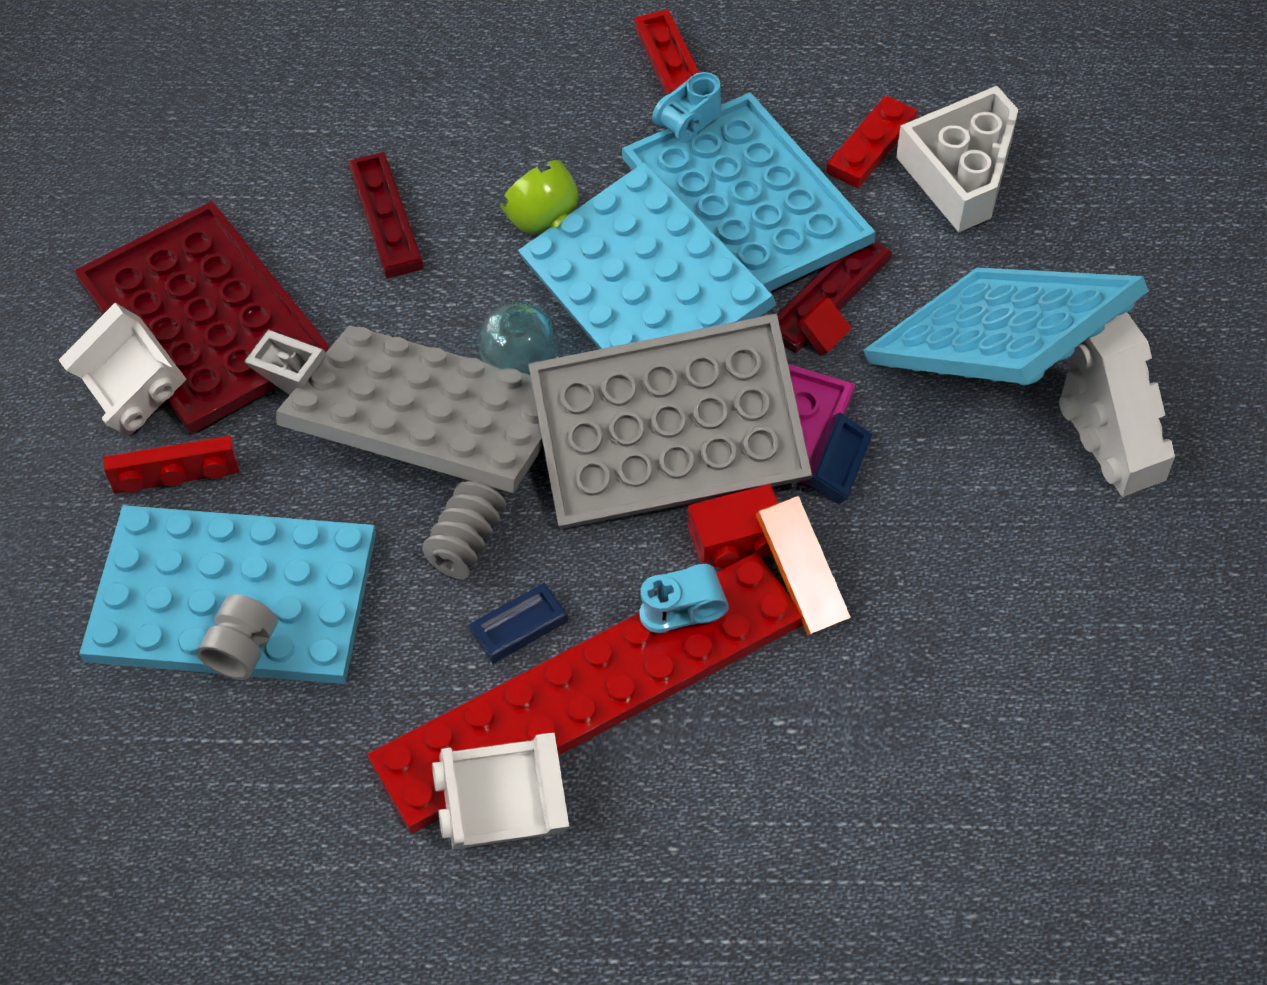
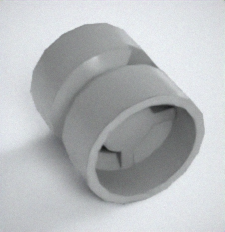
[196,594,278,680]

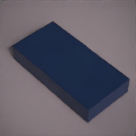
[806,412,873,504]
[469,582,568,664]

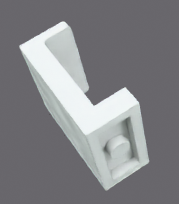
[59,303,186,437]
[432,732,569,850]

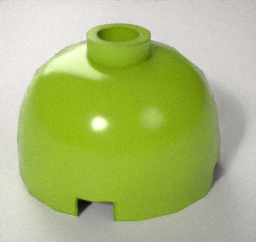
[500,160,579,235]

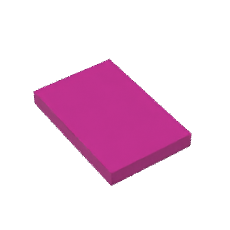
[788,364,855,486]

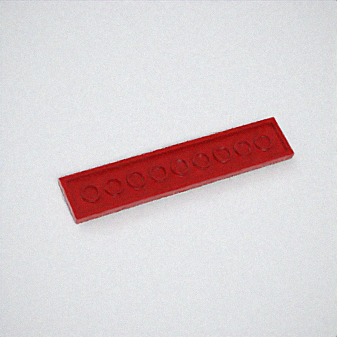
[367,552,803,835]

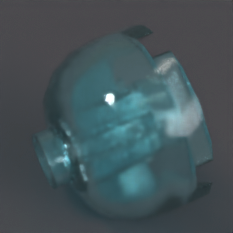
[478,301,559,375]

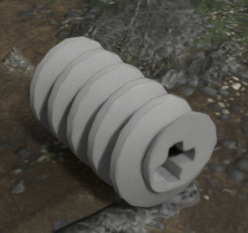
[422,481,506,580]

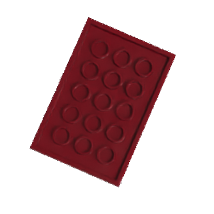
[74,201,330,435]

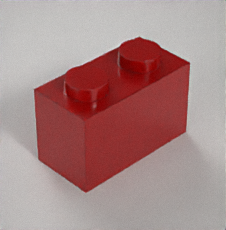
[688,484,778,568]

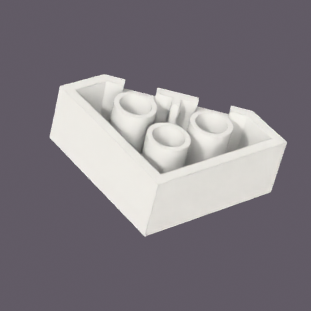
[896,86,1018,232]
[1059,312,1175,497]

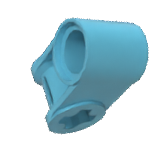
[652,72,721,143]
[639,564,729,633]

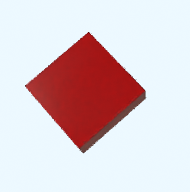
[797,297,852,355]

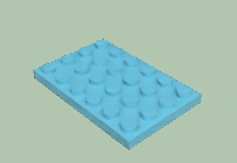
[622,92,876,292]
[518,162,776,349]
[863,268,1149,385]
[79,505,376,684]

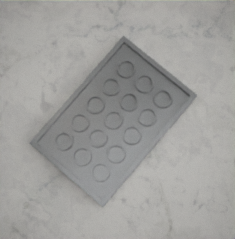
[528,313,812,529]
[276,325,543,493]

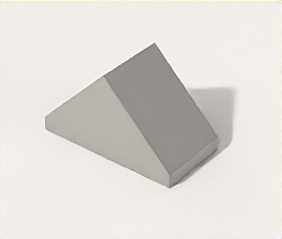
[244,330,327,395]

